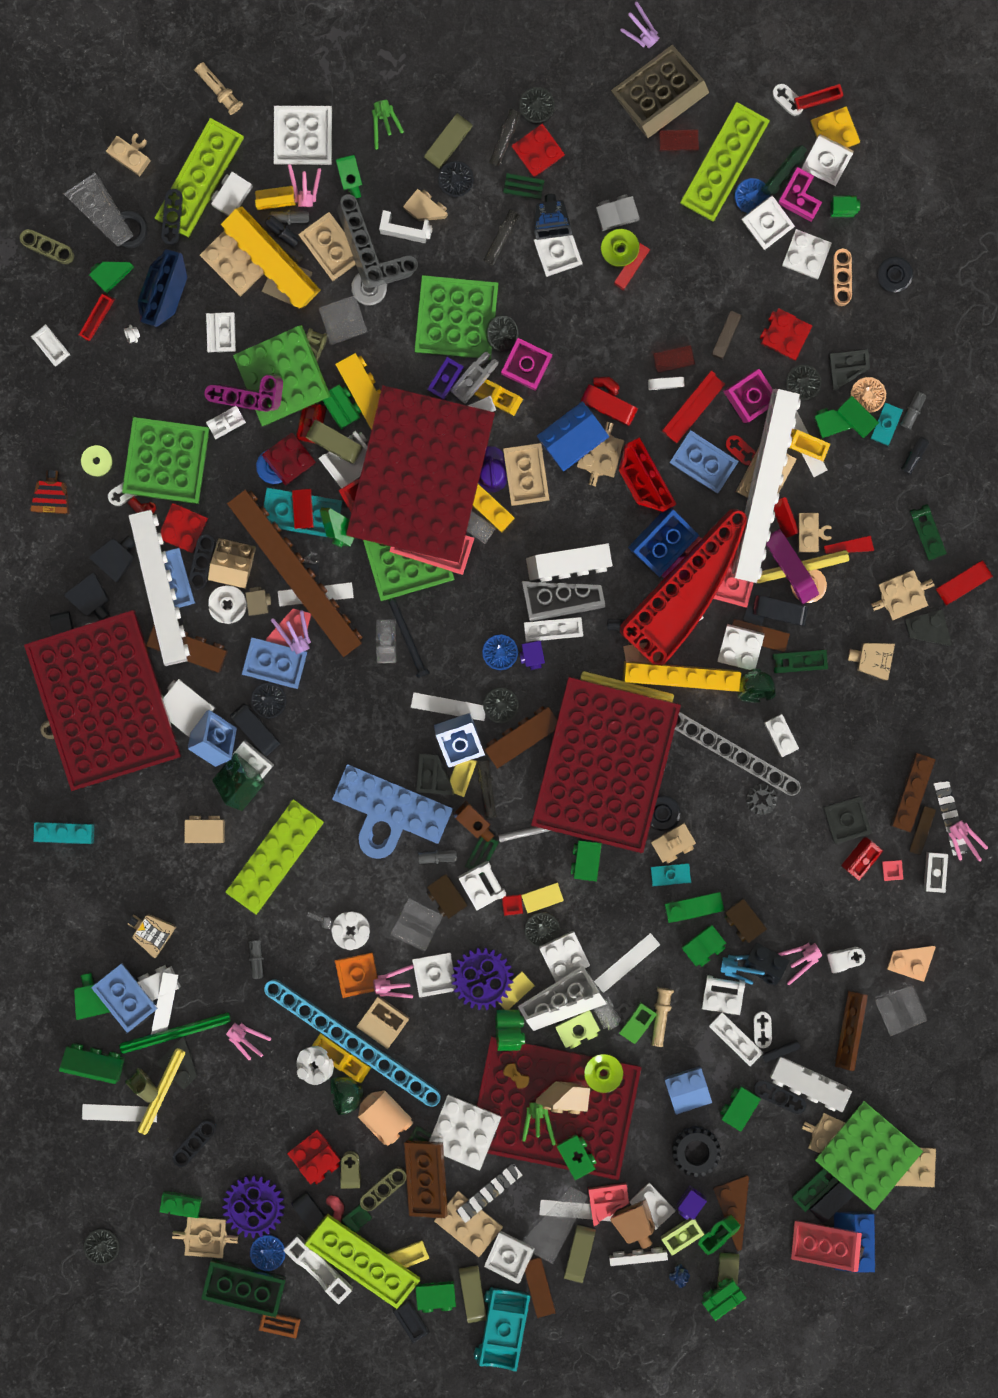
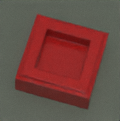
[502,894,523,916]

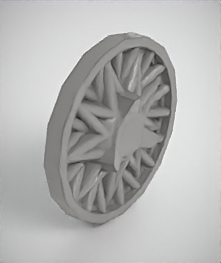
[352,273,387,305]

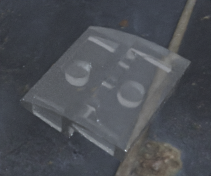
[319,295,367,345]
[391,899,443,952]
[875,984,928,1036]

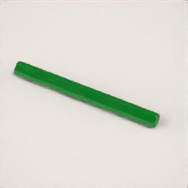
[119,1013,231,1054]

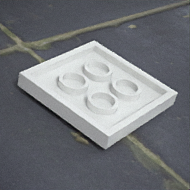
[274,106,332,165]
[429,1094,502,1171]

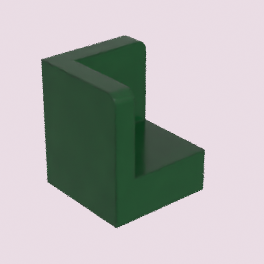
[342,1204,372,1233]

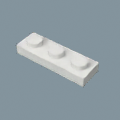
[524,617,583,642]
[709,1012,763,1066]
[609,1247,668,1266]

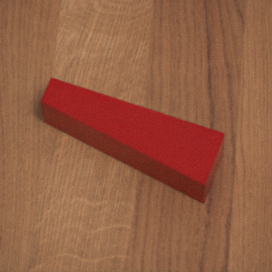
[794,84,844,111]
[614,243,650,290]
[79,293,115,341]
[823,536,874,554]

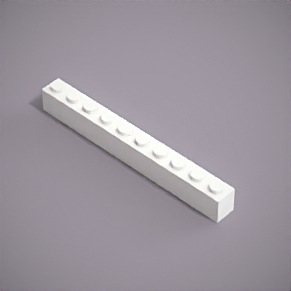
[730,389,801,583]

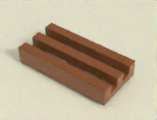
[259,1314,301,1338]

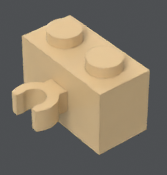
[106,133,150,177]
[798,513,831,553]
[651,823,696,863]

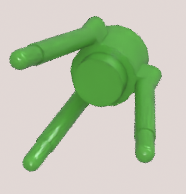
[372,100,404,150]
[522,1102,556,1145]

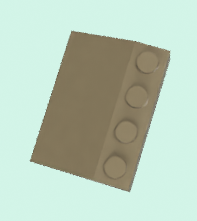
[611,45,709,138]

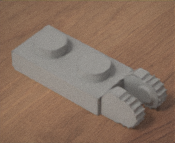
[450,352,499,404]

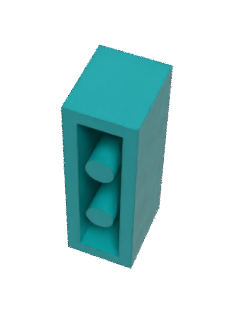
[33,822,94,844]

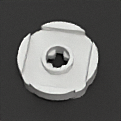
[208,586,247,624]
[331,911,370,950]
[297,1046,334,1085]

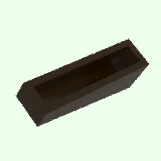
[712,311,742,360]
[909,806,936,855]

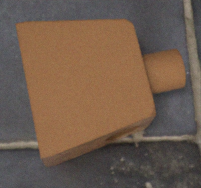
[610,1199,655,1249]

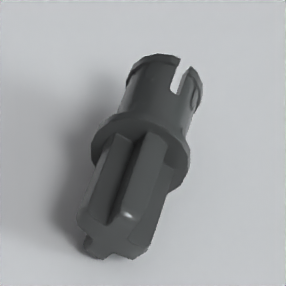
[271,210,309,225]
[900,391,926,430]
[418,849,457,865]
[248,940,264,979]

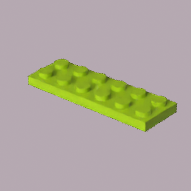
[680,102,770,222]
[155,118,244,238]
[226,799,324,915]
[304,1214,420,1309]

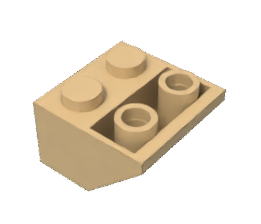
[208,538,256,588]
[357,996,410,1049]
[536,1081,590,1114]

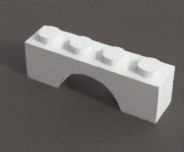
[284,1234,353,1305]

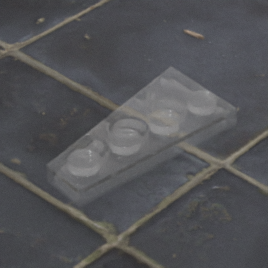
[64,173,133,246]
[522,1186,589,1264]

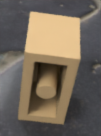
[185,816,225,843]

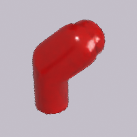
[593,377,620,396]
[128,497,156,513]

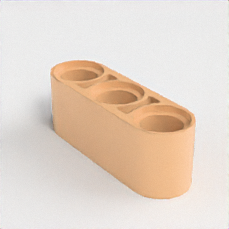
[833,248,852,306]

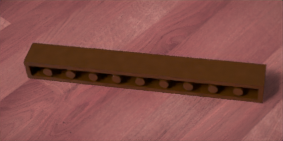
[227,489,363,657]

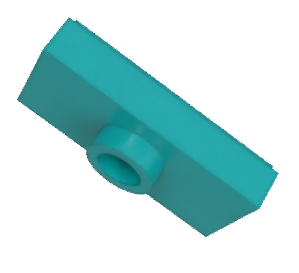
[870,403,903,446]
[651,863,691,886]

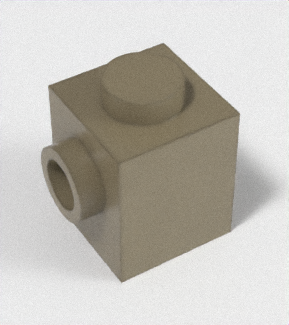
[246,587,271,616]

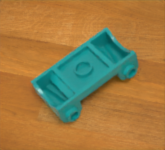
[474,1287,530,1371]

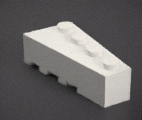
[526,543,612,582]
[518,966,606,1031]
[770,1056,852,1112]

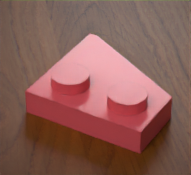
[266,609,311,647]
[588,1183,629,1226]

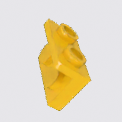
[255,186,296,210]

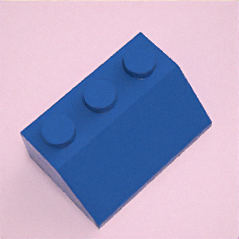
[537,401,609,472]
[628,508,699,577]
[834,1211,875,1272]

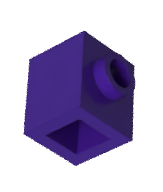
[520,641,545,670]

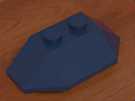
[138,249,187,327]

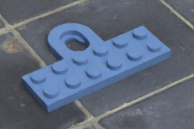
[332,764,453,859]

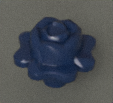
[669,1264,690,1288]

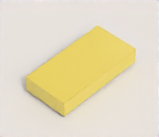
[450,759,477,797]
[521,882,564,913]
[497,972,535,1010]
[387,1240,429,1268]

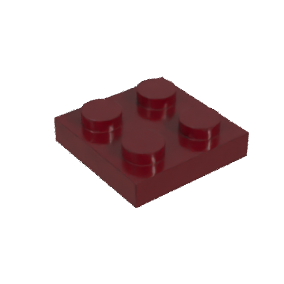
[262,433,316,486]

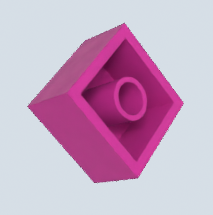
[501,338,553,391]
[723,369,773,423]

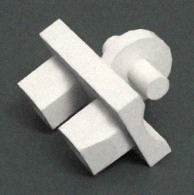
[206,406,246,439]

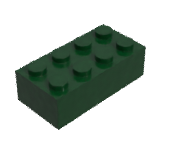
[201,1258,287,1318]

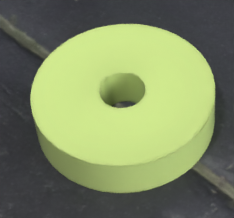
[81,445,112,477]

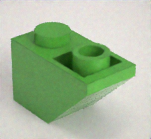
[619,1002,657,1044]

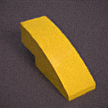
[474,379,523,416]
[789,429,830,461]
[312,1033,372,1083]

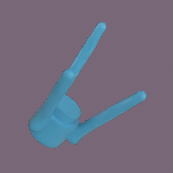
[721,955,765,985]

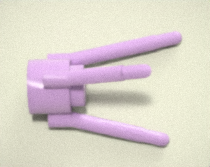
[620,2,660,48]
[271,610,311,655]

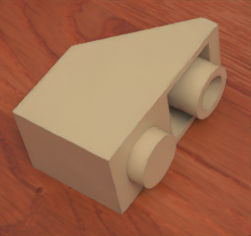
[403,189,448,221]

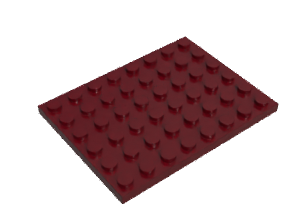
[346,385,495,563]
[24,610,181,791]
[531,677,681,853]
[477,1036,642,1180]

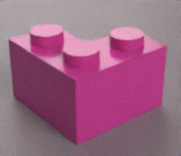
[778,167,822,222]

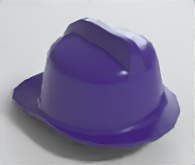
[478,446,508,492]

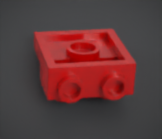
[760,308,812,361]
[287,1129,341,1185]

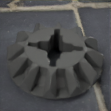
[747,784,777,815]

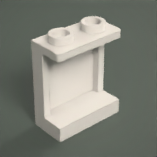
[379,210,432,243]
[319,431,368,488]
[162,679,216,737]

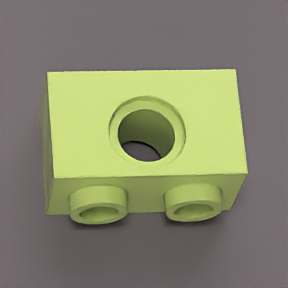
[555,1010,600,1049]
[661,1218,704,1256]

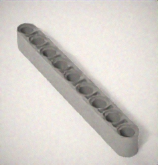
[675,712,801,796]

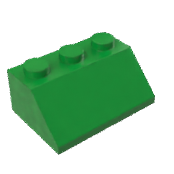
[59,1043,125,1084]

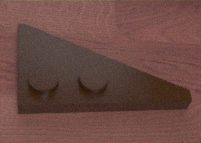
[713,1175,749,1251]

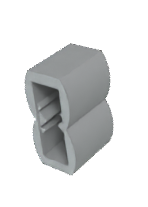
[595,194,639,231]

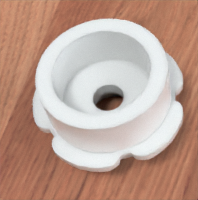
[124,325,140,343]

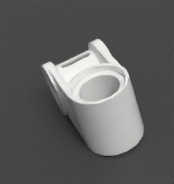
[827,947,865,973]

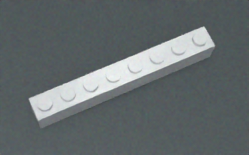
[129,510,190,666]

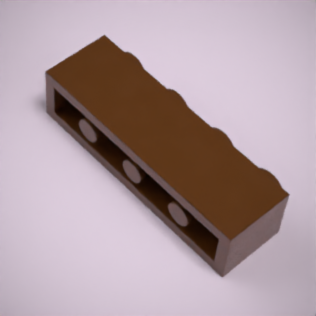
[146,625,228,673]
[485,706,557,769]
[890,753,936,832]

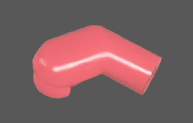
[326,1195,345,1223]

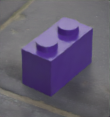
[427,357,464,400]
[676,1185,707,1220]

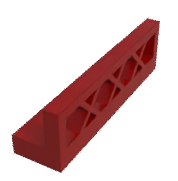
[662,370,725,444]

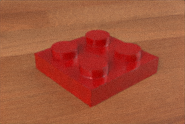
[511,123,565,178]
[160,503,208,553]

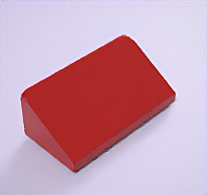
[296,404,327,444]
[292,489,314,529]
[774,497,799,538]
[841,837,883,881]

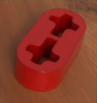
[725,435,756,466]

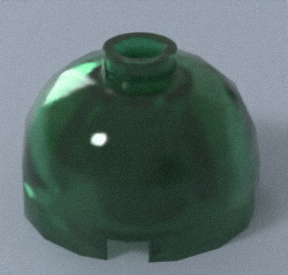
[737,669,776,703]
[330,1076,363,1115]

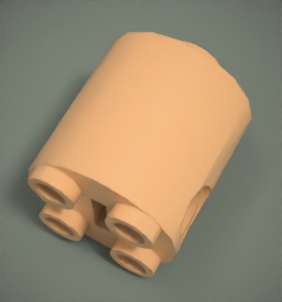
[358,1090,413,1146]

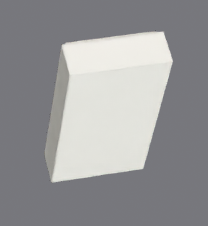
[31,324,70,367]

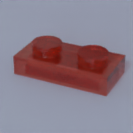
[660,130,699,151]
[653,345,695,373]

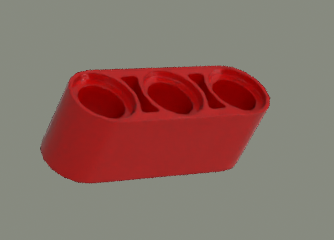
[580,384,638,426]
[936,560,993,605]

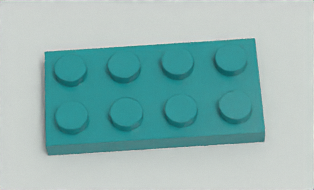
[264,488,343,537]

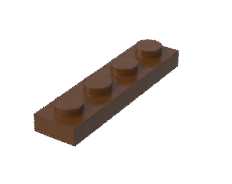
[835,991,868,1071]

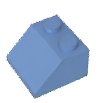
[188,710,237,767]
[434,713,485,767]
[664,1066,712,1114]

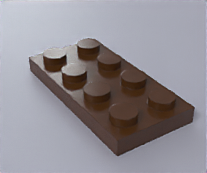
[404,1140,448,1218]

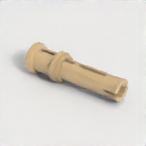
[194,62,243,115]
[651,987,674,1047]

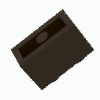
[426,874,468,919]
[724,898,767,943]

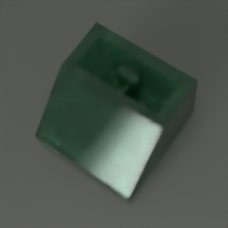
[212,753,265,811]

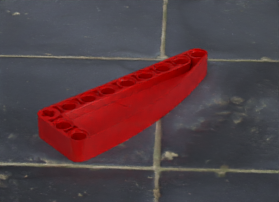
[620,509,747,666]

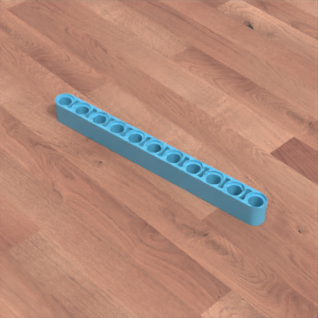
[264,979,441,1107]

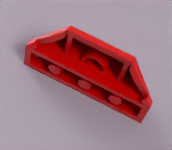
[619,437,677,512]

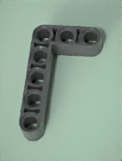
[336,194,418,288]

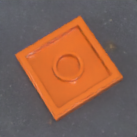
[335,952,378,998]

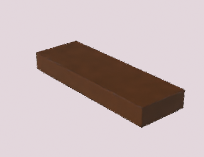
[732,619,790,652]
[525,1257,556,1318]

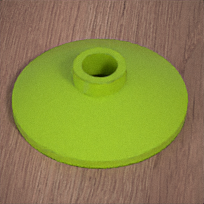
[601,229,639,266]
[585,1054,623,1093]

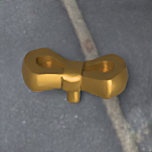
[503,1063,529,1089]

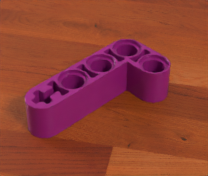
[204,375,283,411]
[766,529,819,604]

